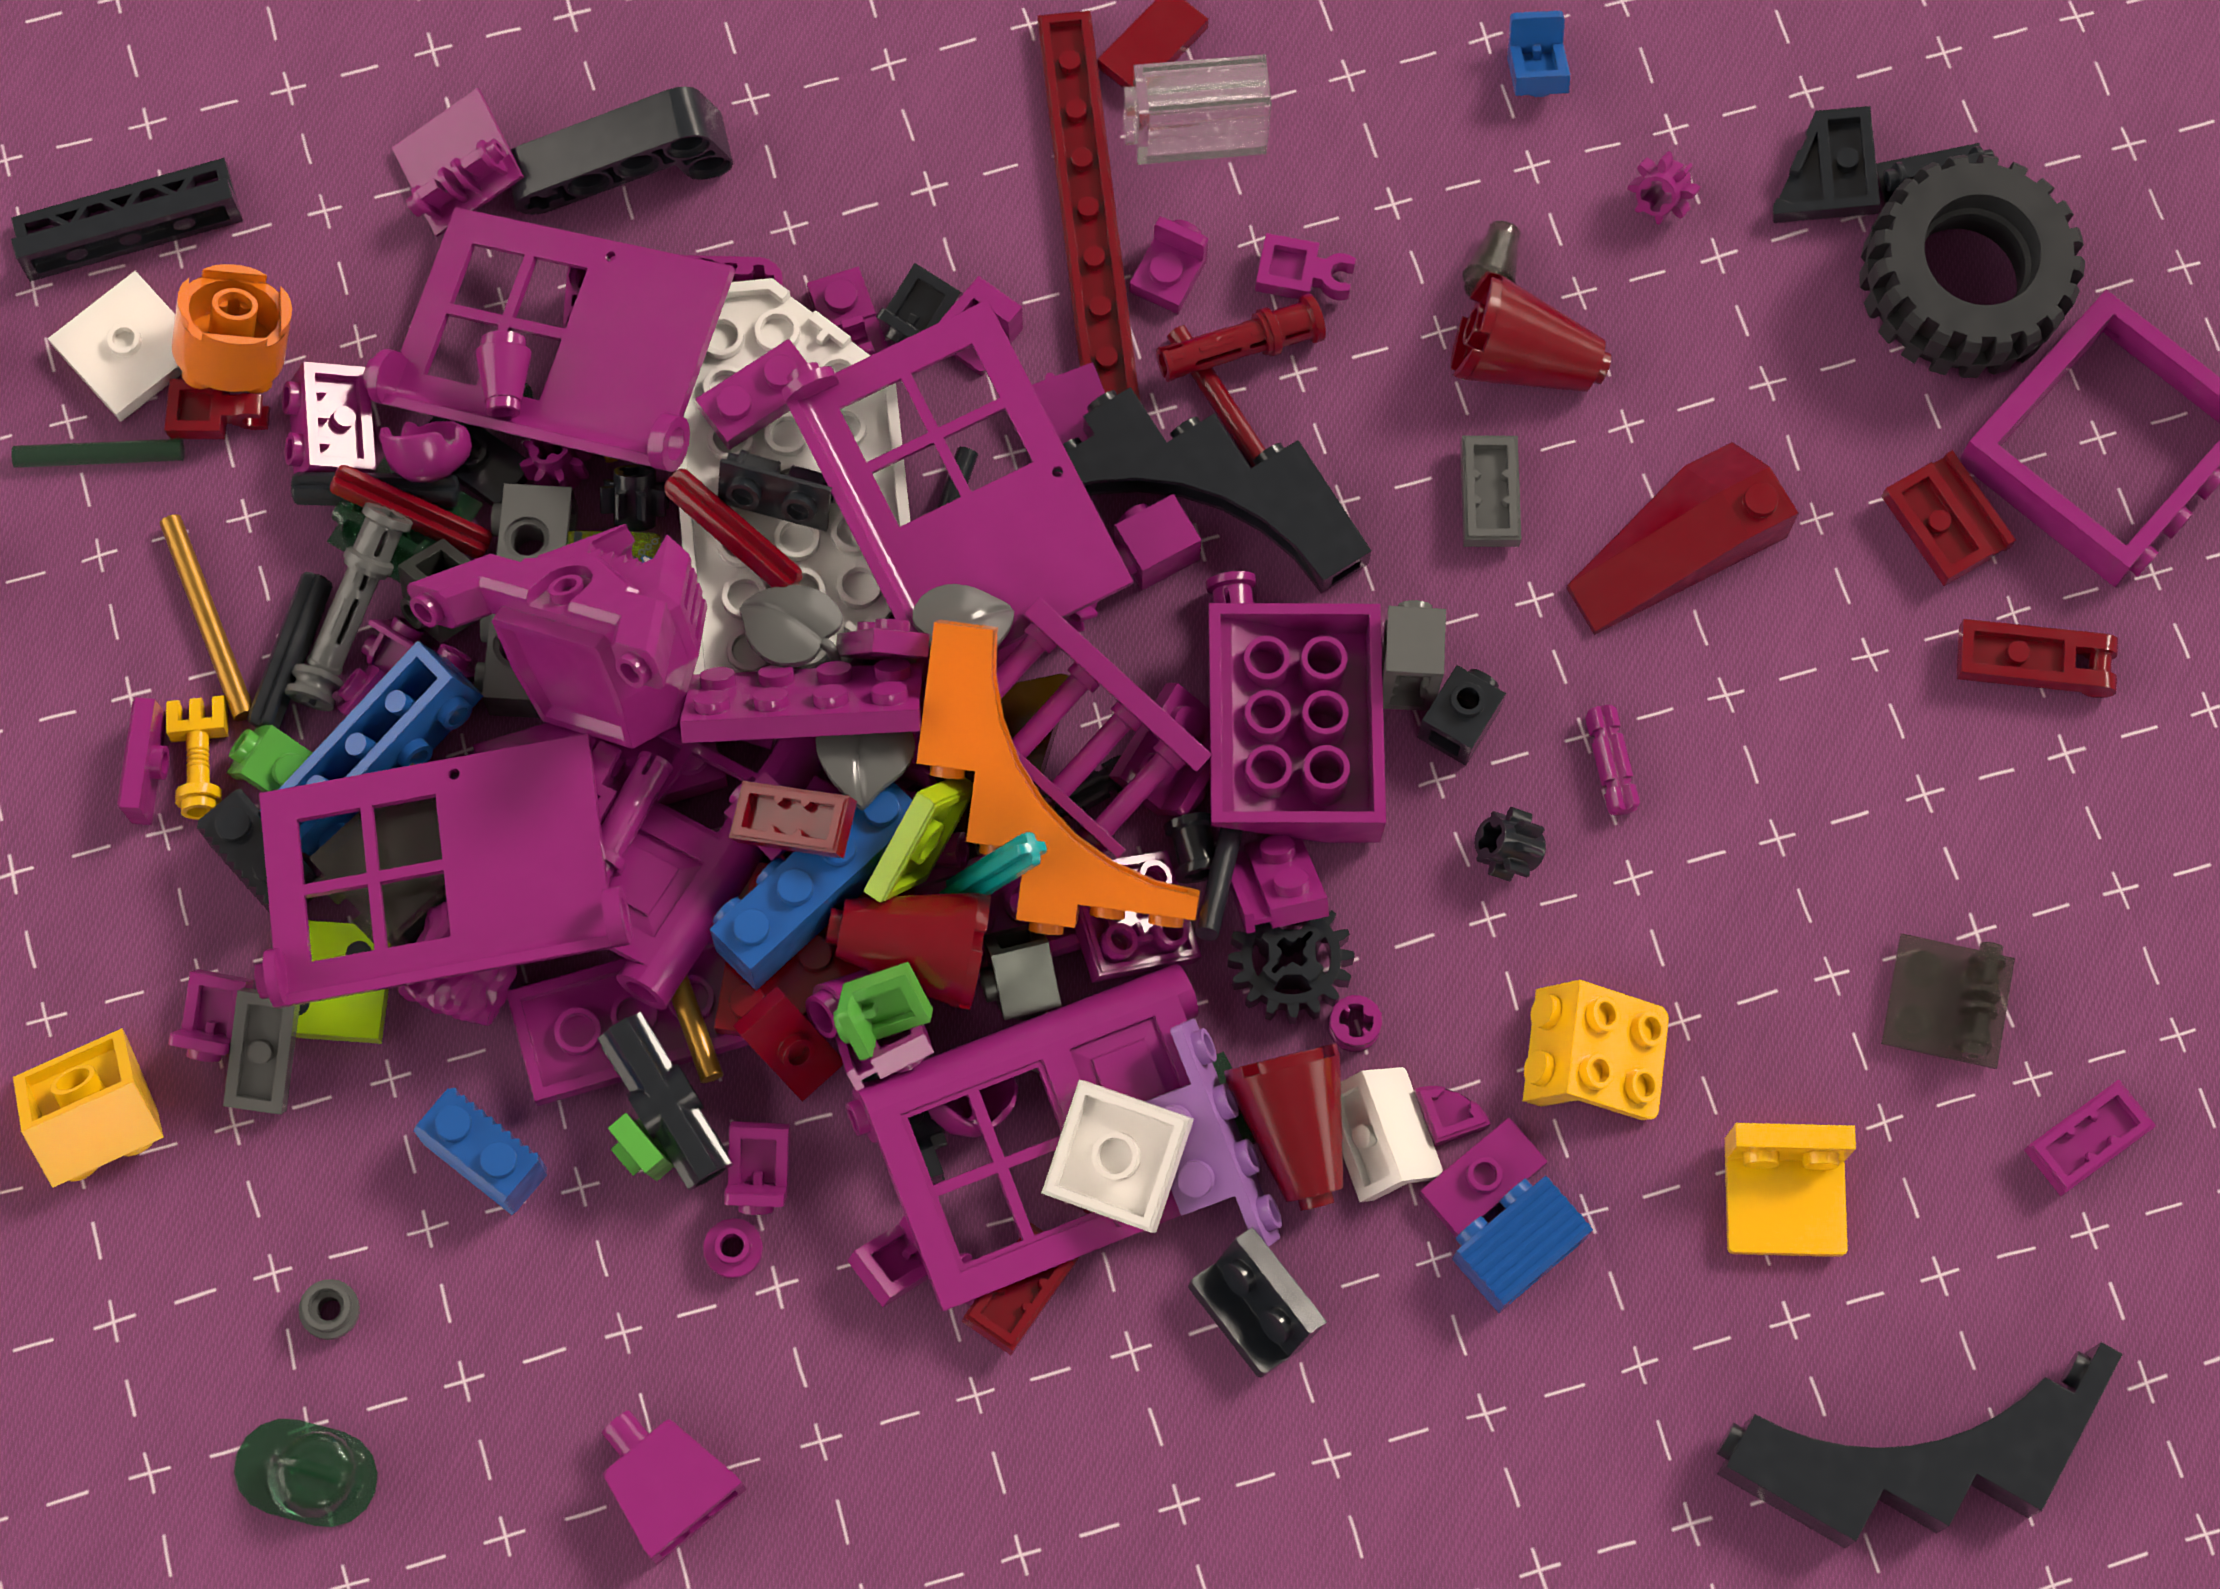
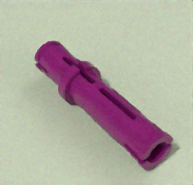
[601,751,673,886]

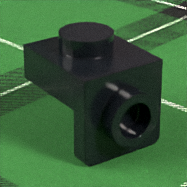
[876,263,963,343]

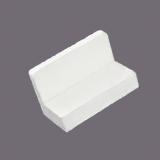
[1341,1067,1443,1202]

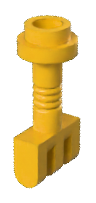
[166,695,229,820]

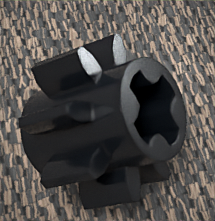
[600,465,669,531]
[1474,807,1546,882]

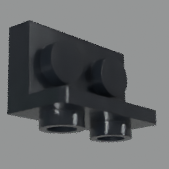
[1188,1227,1327,1377]

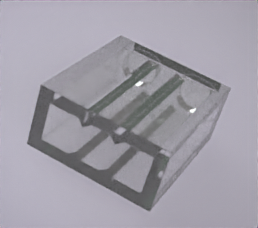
[1123,54,1272,165]

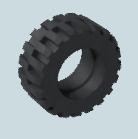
[1859,154,2085,378]

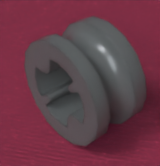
[285,664,343,711]

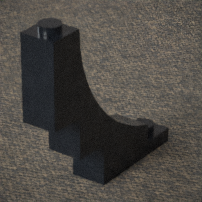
[1716,1342,2123,1549]

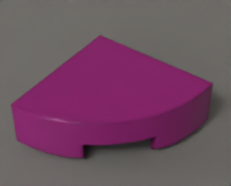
[1414,1086,1491,1147]

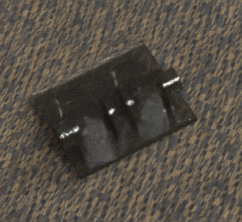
[1881,933,2015,1069]

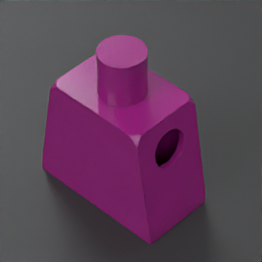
[602,1410,746,1565]

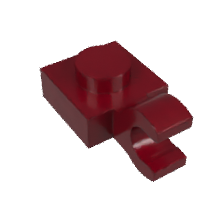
[164,379,270,439]

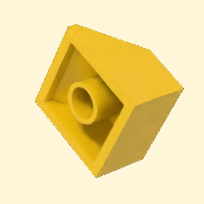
[13,1028,164,1188]

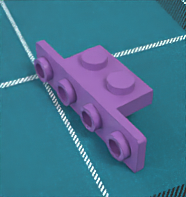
[1145,1018,1282,1247]

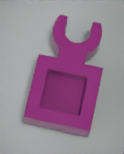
[1255,233,1356,300]

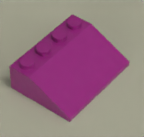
[1208,603,1386,843]

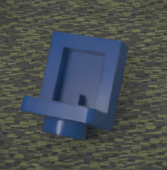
[1507,11,1571,97]

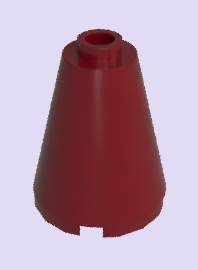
[1450,271,1611,392]
[825,892,991,1010]
[1224,1043,1343,1211]

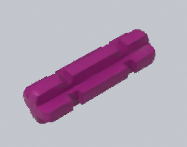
[1585,705,1640,816]

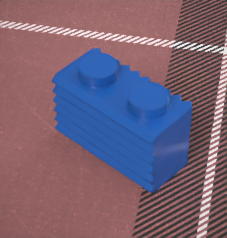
[413,1088,547,1215]
[1452,1176,1593,1313]

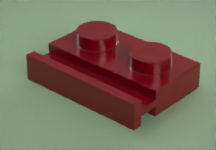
[1881,450,2016,586]

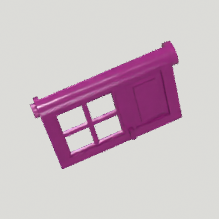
[363,207,736,472]
[782,299,1134,681]
[568,729,823,1009]
[254,733,632,1009]
[846,964,1198,1311]

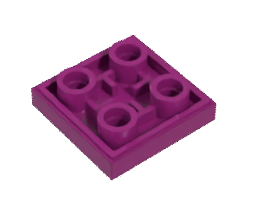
[1075,851,1202,983]

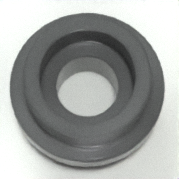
[299,1279,360,1340]

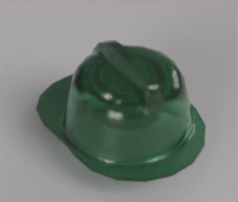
[234,1419,378,1527]

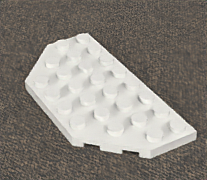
[676,278,910,674]

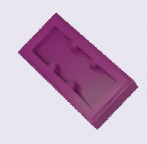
[117,697,169,825]
[2024,1079,2156,1197]
[1419,1118,1548,1238]

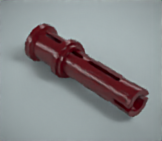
[1156,294,1326,382]

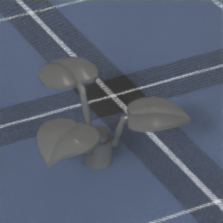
[739,584,1014,810]

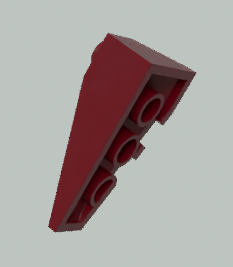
[1566,442,1799,635]

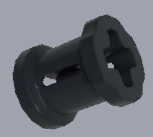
[1164,812,1216,884]

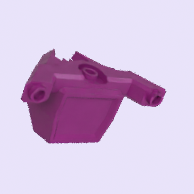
[406,524,708,749]

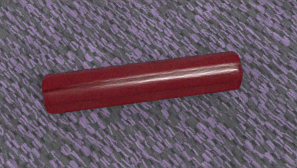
[330,464,492,559]
[664,468,803,587]

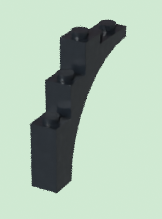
[1055,387,1372,593]

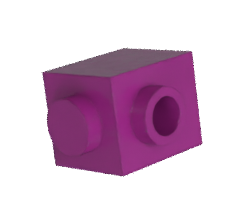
[1114,494,1202,590]

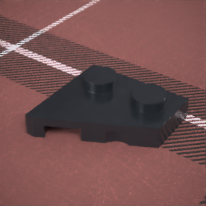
[1773,106,1880,223]

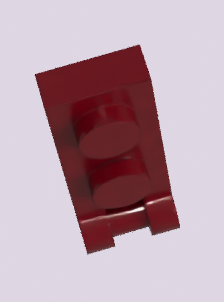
[1956,619,2118,698]

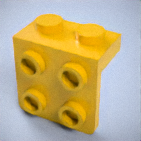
[1523,980,1669,1120]

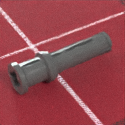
[306,503,413,676]

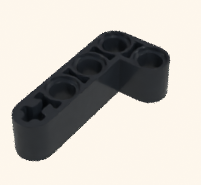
[511,86,734,215]

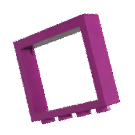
[1959,289,2220,587]

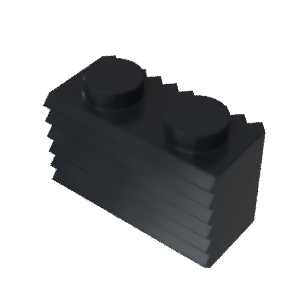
[197,789,320,914]

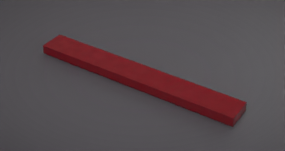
[1037,10,1140,400]

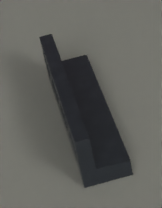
[11,158,243,282]

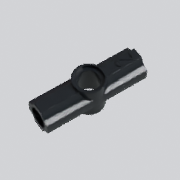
[598,1012,733,1191]

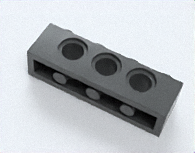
[474,484,579,718]

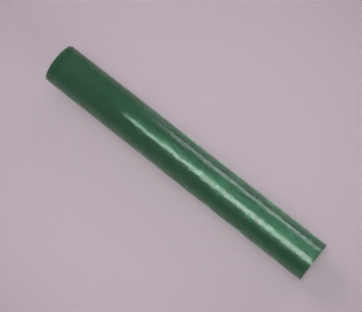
[11,438,185,468]

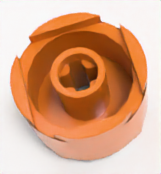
[172,264,292,394]

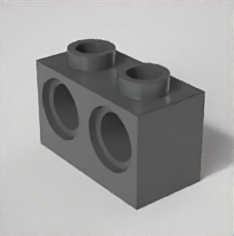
[1381,600,1446,711]

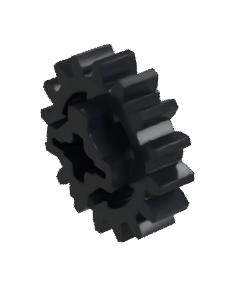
[1227,910,1355,1024]

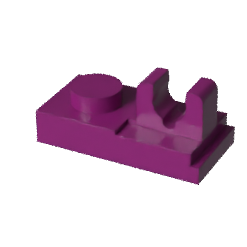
[807,266,888,356]

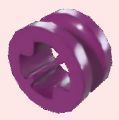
[1328,995,1382,1052]

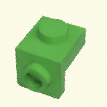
[227,725,313,792]
[834,962,933,1061]
[608,1113,674,1182]

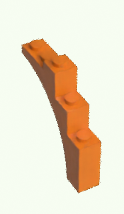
[916,620,1200,935]

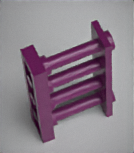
[997,597,1212,858]

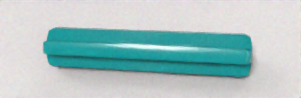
[940,832,1047,895]

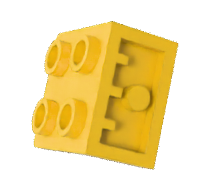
[1724,1123,1856,1257]

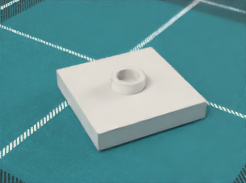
[48,271,182,422]
[1041,1080,1194,1233]

